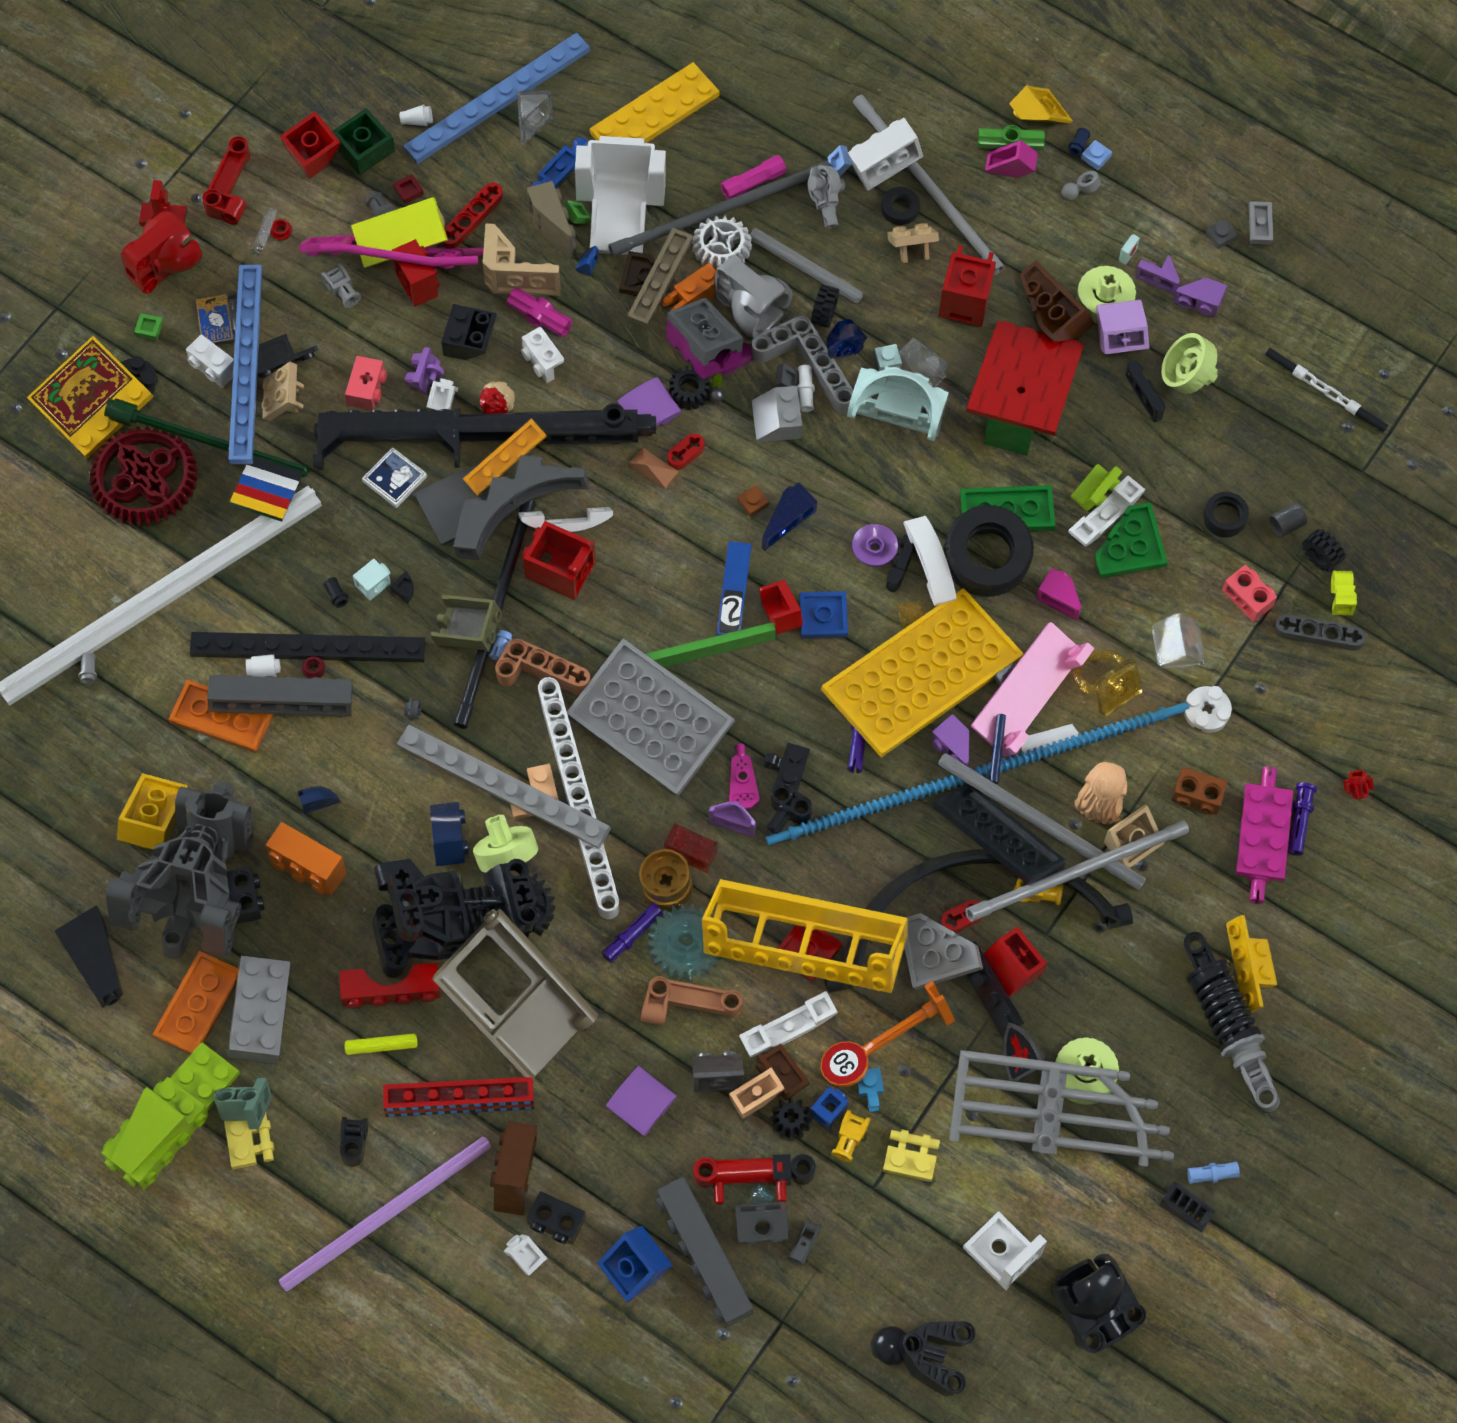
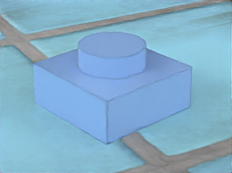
[1081,140,1112,170]
[827,145,852,177]

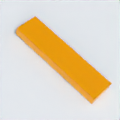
[463,418,547,497]

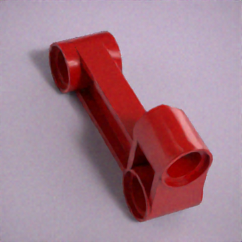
[202,136,250,225]

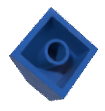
[597,1226,672,1302]

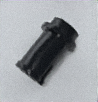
[323,577,348,608]

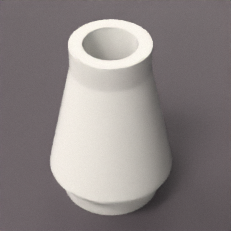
[399,104,433,126]

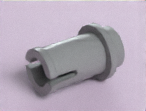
[78,653,97,684]

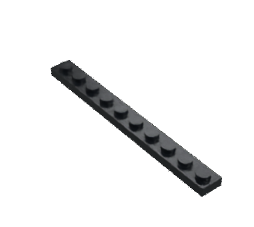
[189,632,426,663]

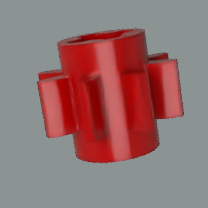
[1343,770,1374,799]

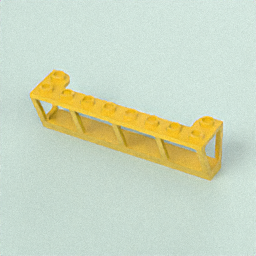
[702,879,908,993]

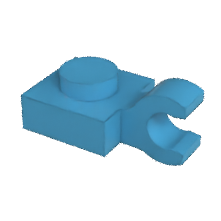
[857,1067,884,1112]

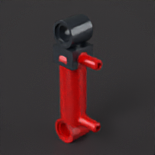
[693,1154,816,1205]

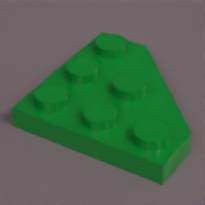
[1094,502,1168,579]

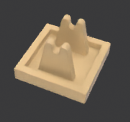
[887,223,939,263]
[262,362,304,421]

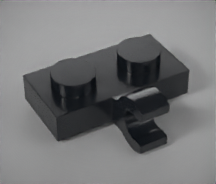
[763,742,810,791]

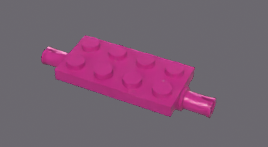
[1235,767,1293,904]

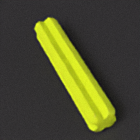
[344,1033,418,1055]

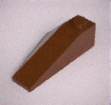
[1019,260,1095,342]

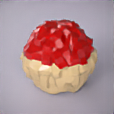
[479,381,515,413]

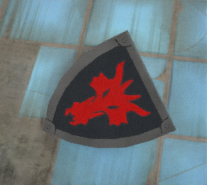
[1003,1022,1045,1082]

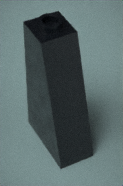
[55,905,123,1008]

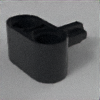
[767,784,812,834]

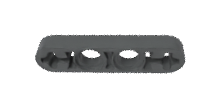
[1274,614,1366,650]

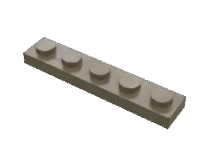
[627,228,693,328]

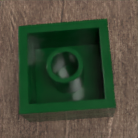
[332,108,395,175]

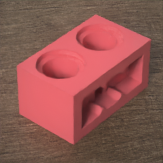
[1222,564,1277,623]

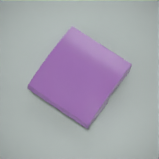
[617,377,682,437]
[606,1066,677,1136]

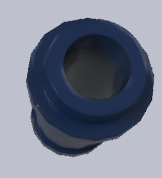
[1068,128,1090,156]

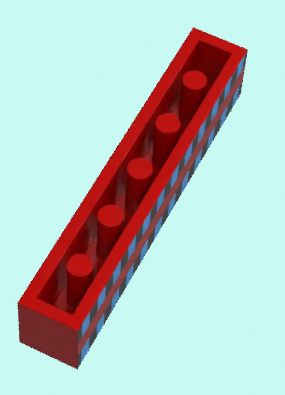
[383,1077,535,1117]

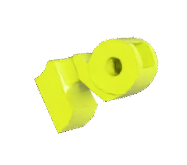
[1331,571,1357,615]

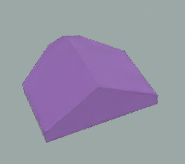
[709,802,756,838]

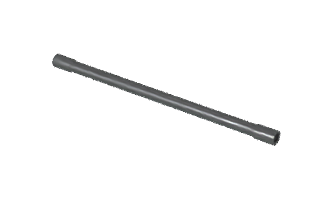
[608,160,831,257]

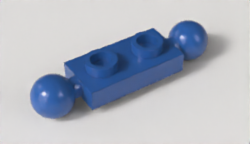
[532,137,588,189]

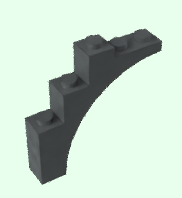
[453,455,589,560]

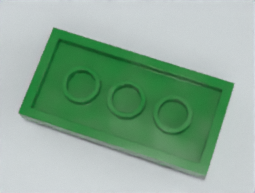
[960,485,1056,533]

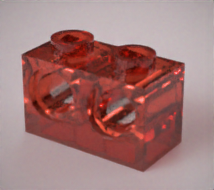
[664,823,718,873]

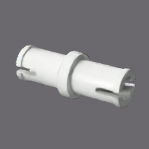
[797,365,815,412]

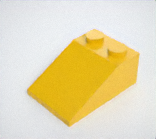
[117,773,188,849]

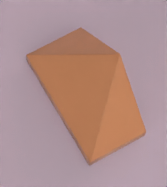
[629,447,679,489]

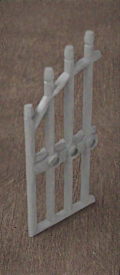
[949,1050,1174,1166]

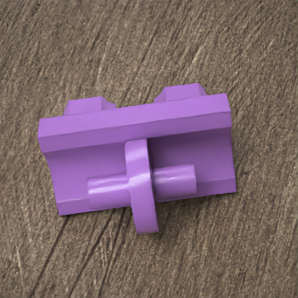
[405,347,445,394]

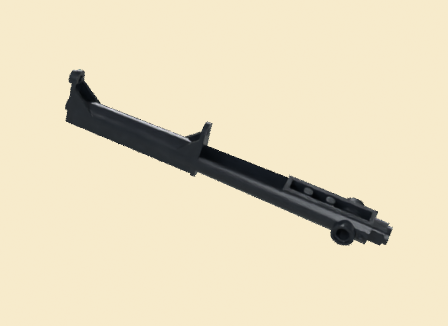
[313,403,656,470]

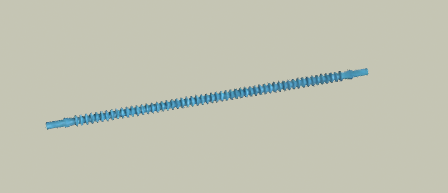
[765,702,1189,846]

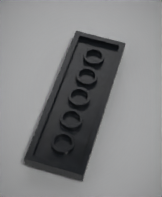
[934,784,1066,885]

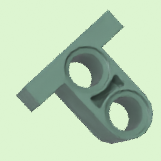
[214,1078,272,1129]

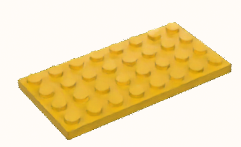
[821,588,1024,758]

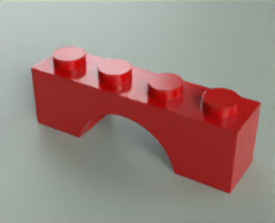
[339,963,441,1009]

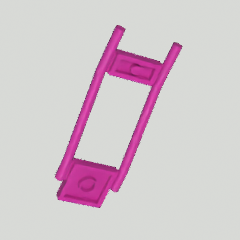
[299,235,484,269]

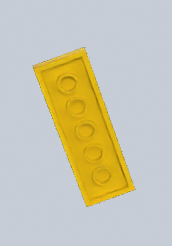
[589,62,720,143]

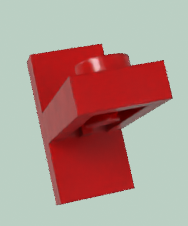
[139,180,187,226]

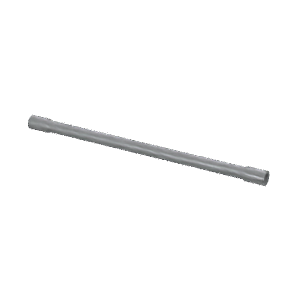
[853,95,1005,275]
[965,820,1189,922]

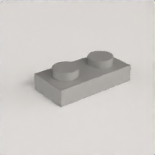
[1249,201,1273,245]

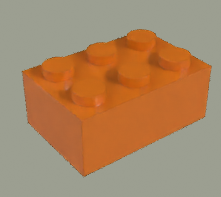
[265,822,347,897]

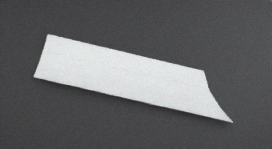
[1021,724,1079,753]

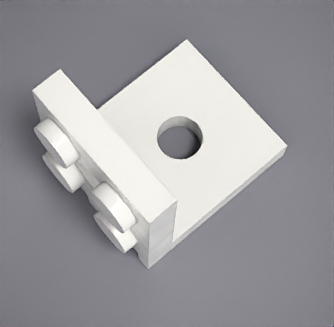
[963,1211,1047,1290]

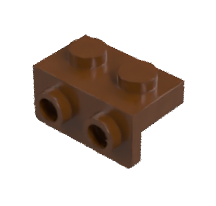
[756,1044,810,1101]

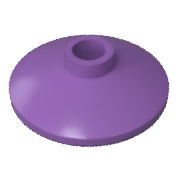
[852,524,898,566]

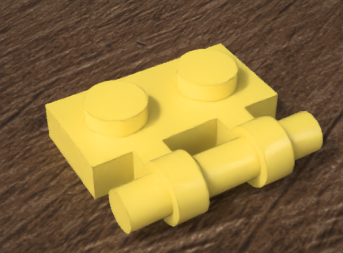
[224,1113,275,1170]
[883,1129,940,1182]

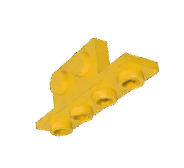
[1226,915,1277,1013]

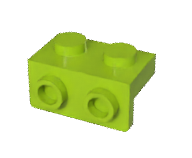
[1071,464,1123,511]

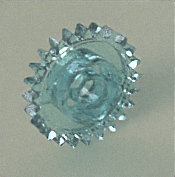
[648,904,722,981]

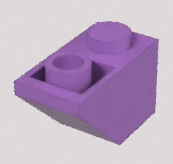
[1173,278,1227,318]
[931,714,969,766]

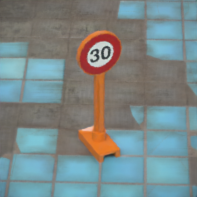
[820,981,955,1087]

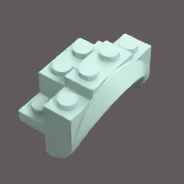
[847,366,949,441]

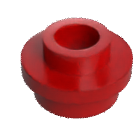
[270,219,292,241]

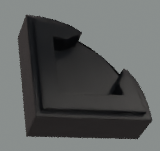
[390,571,414,603]

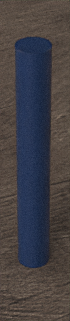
[989,714,1006,784]

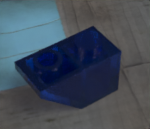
[826,319,868,359]

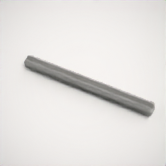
[750,228,863,303]

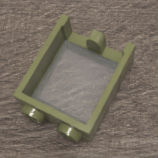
[430,595,502,652]

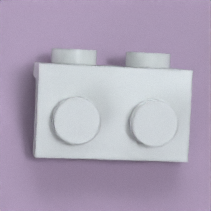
[521,327,564,383]

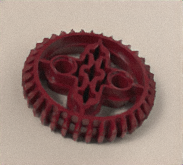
[89,425,198,527]

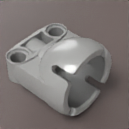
[715,254,793,338]

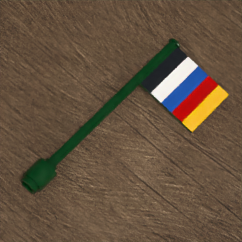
[104,398,309,522]

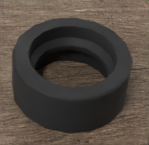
[1204,492,1249,537]

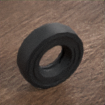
[881,187,920,225]

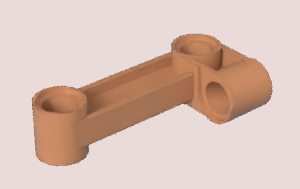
[640,976,742,1026]

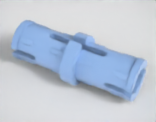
[1187,1162,1240,1184]

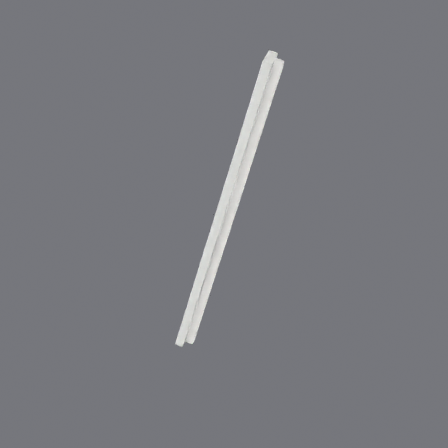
[0,486,322,706]

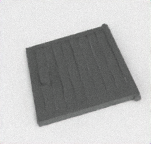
[411,462,512,546]

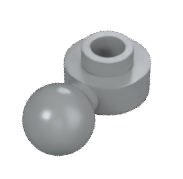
[1062,171,1101,200]

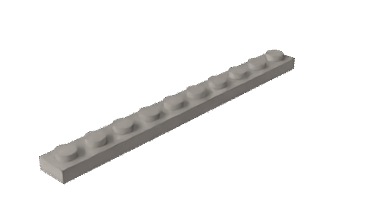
[397,724,611,849]

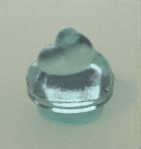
[750,1184,775,1204]

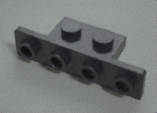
[232,334,318,382]

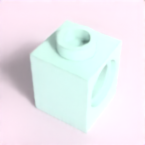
[353,559,391,601]

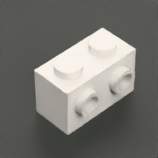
[186,334,234,388]

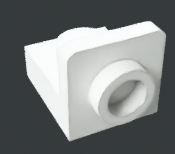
[426,378,458,410]
[504,1234,547,1276]

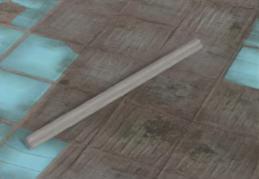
[938,753,1146,890]

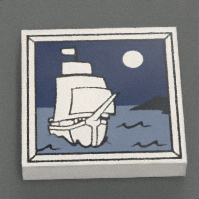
[362,448,427,508]

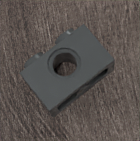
[735,1202,788,1245]

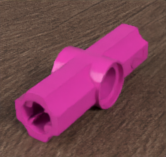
[506,287,573,337]

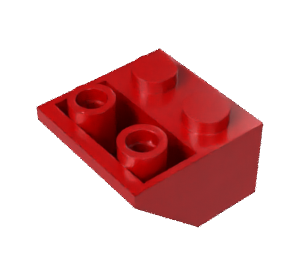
[984,926,1047,998]

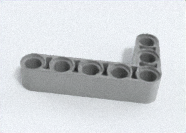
[751,316,853,415]

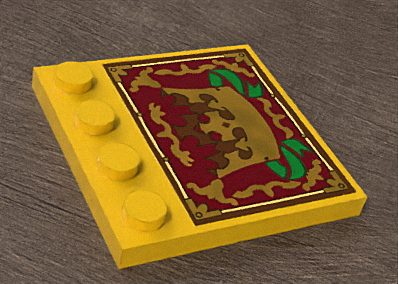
[27,336,154,459]

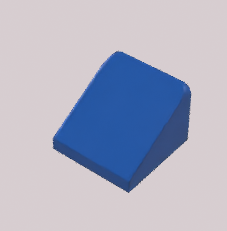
[575,246,598,276]

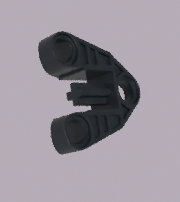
[898,1321,976,1396]

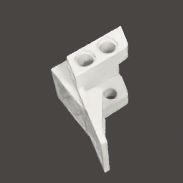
[575,136,666,255]

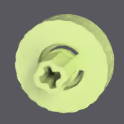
[1076,266,1136,324]
[1161,333,1218,394]
[473,815,538,873]
[1055,1038,1119,1105]

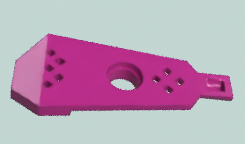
[729,744,760,809]

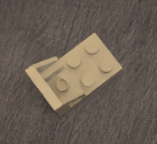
[483,223,561,296]

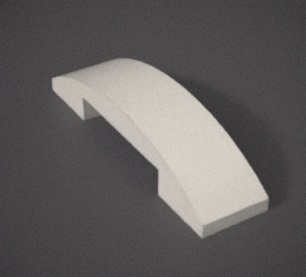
[1068,476,1145,547]
[518,507,613,532]
[903,516,957,606]
[739,991,838,1058]

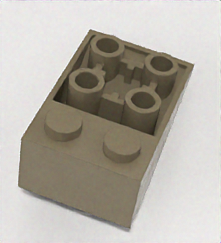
[527,181,576,259]

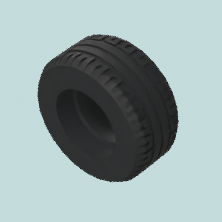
[944,505,1034,597]

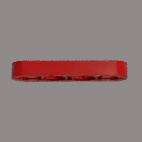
[441,182,503,249]

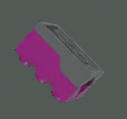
[666,298,743,379]

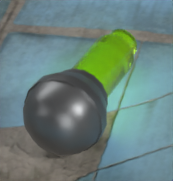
[709,373,724,403]

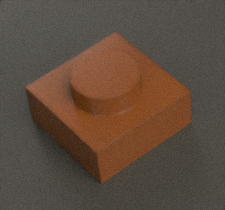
[737,485,769,517]

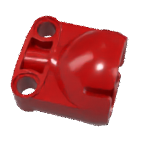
[121,210,202,294]

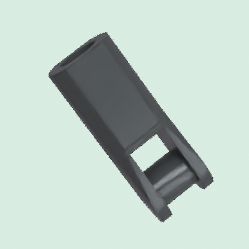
[788,1218,822,1266]

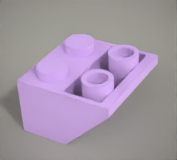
[1096,299,1149,354]

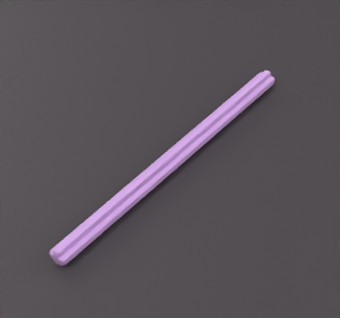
[279,1137,491,1291]

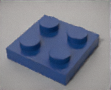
[799,591,848,639]

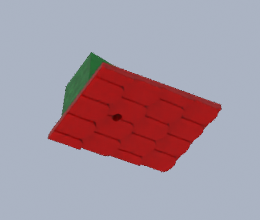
[966,321,1084,456]

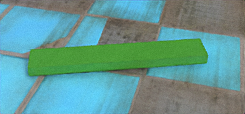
[646,623,776,667]

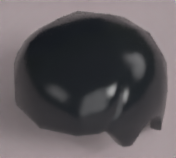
[870,1326,912,1365]

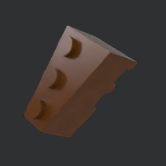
[490,1121,537,1215]

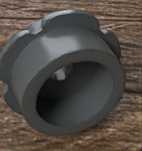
[404,698,421,721]

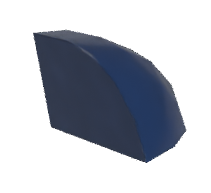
[297,786,341,814]

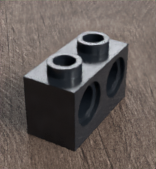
[227,866,265,924]
[527,1191,586,1244]

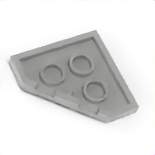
[904,913,983,990]

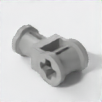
[320,263,361,308]

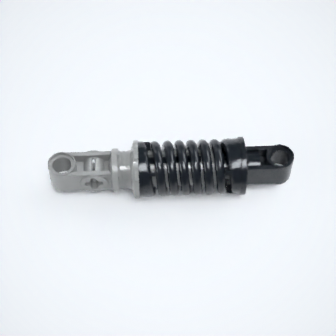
[1184,932,1280,1112]

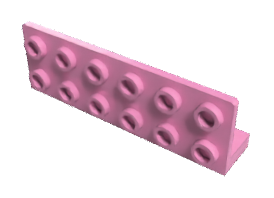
[971,622,1095,757]

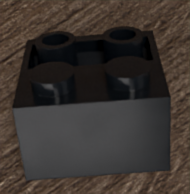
[441,304,497,360]

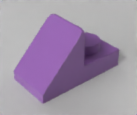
[1135,255,1180,295]

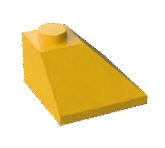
[1009,85,1073,124]

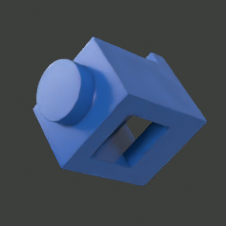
[810,1086,848,1130]

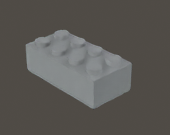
[227,956,290,1064]

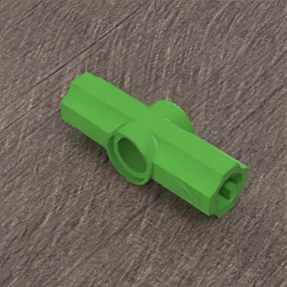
[978,125,1045,150]

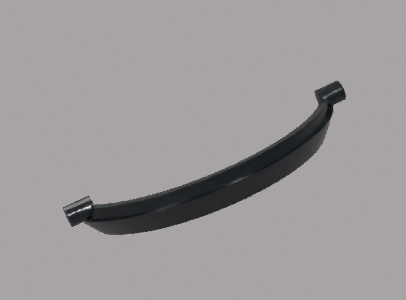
[824,849,1133,994]

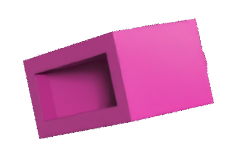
[985,140,1038,178]
[1036,568,1081,620]

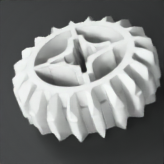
[692,215,752,268]

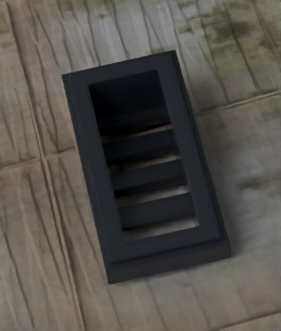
[1159,1181,1215,1232]

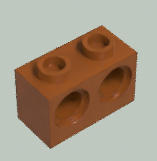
[1171,767,1228,815]

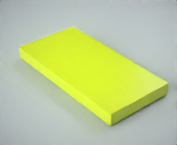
[351,197,448,268]

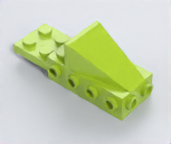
[102,1042,240,1191]

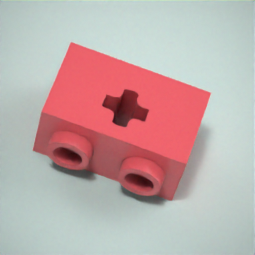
[345,356,387,410]

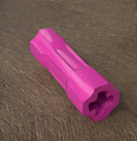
[721,155,786,200]

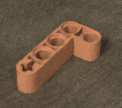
[495,639,590,696]

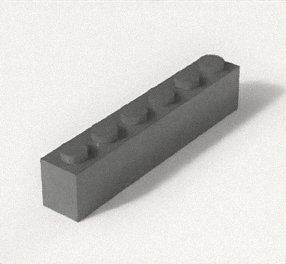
[207,674,352,716]
[655,1176,754,1328]

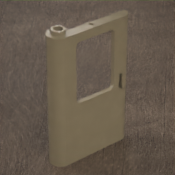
[432,909,598,1082]

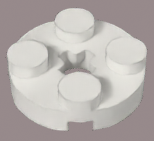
[1184,686,1232,733]

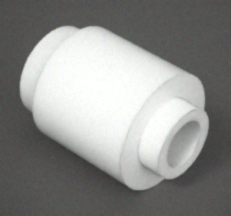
[246,654,281,677]

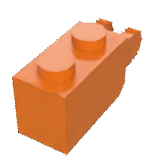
[661,263,716,311]

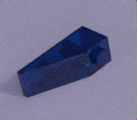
[761,483,817,551]

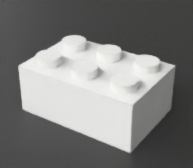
[848,118,924,191]

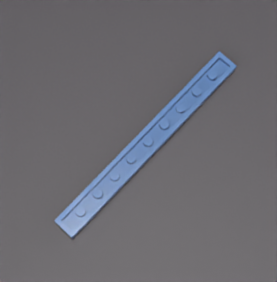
[403,33,590,164]
[229,265,263,464]

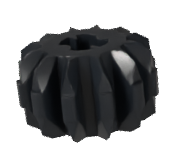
[770,1097,812,1141]

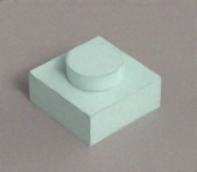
[874,344,902,371]

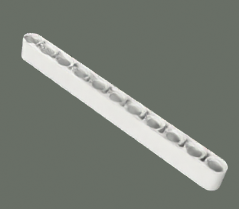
[538,677,619,920]

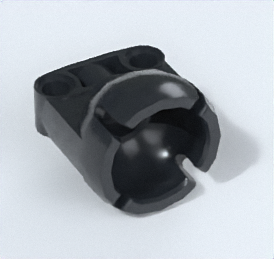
[1050,1254,1146,1353]

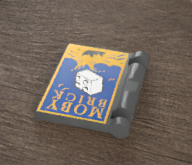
[195,291,237,345]

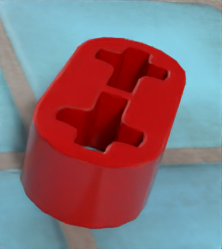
[667,433,705,470]
[941,900,983,933]

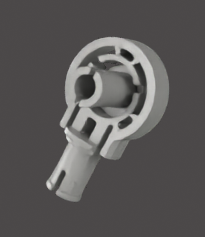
[808,165,845,229]

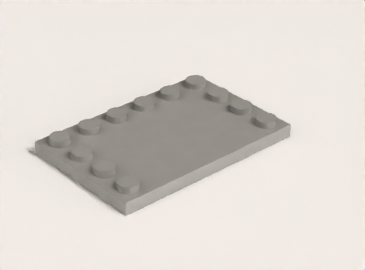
[567,638,735,796]

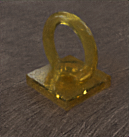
[1072,649,1142,717]

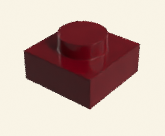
[393,174,424,204]

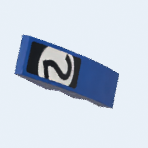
[717,541,752,636]

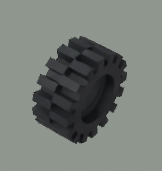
[811,284,840,328]
[669,366,710,410]
[1302,529,1346,572]

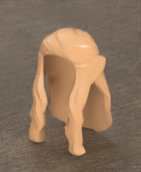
[1074,762,1127,824]

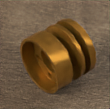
[639,849,693,911]

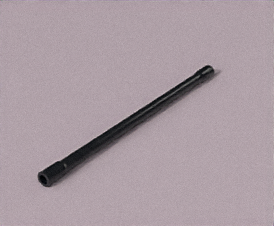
[454,499,536,729]

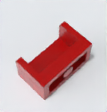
[759,579,803,635]

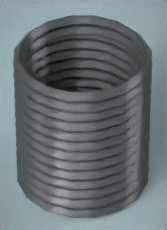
[1269,503,1307,537]

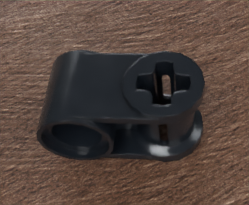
[340,1117,368,1167]

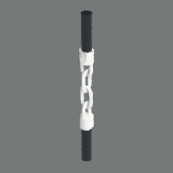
[1265,348,1389,433]

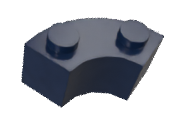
[430,802,469,866]

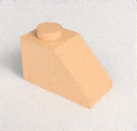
[729,1067,785,1119]

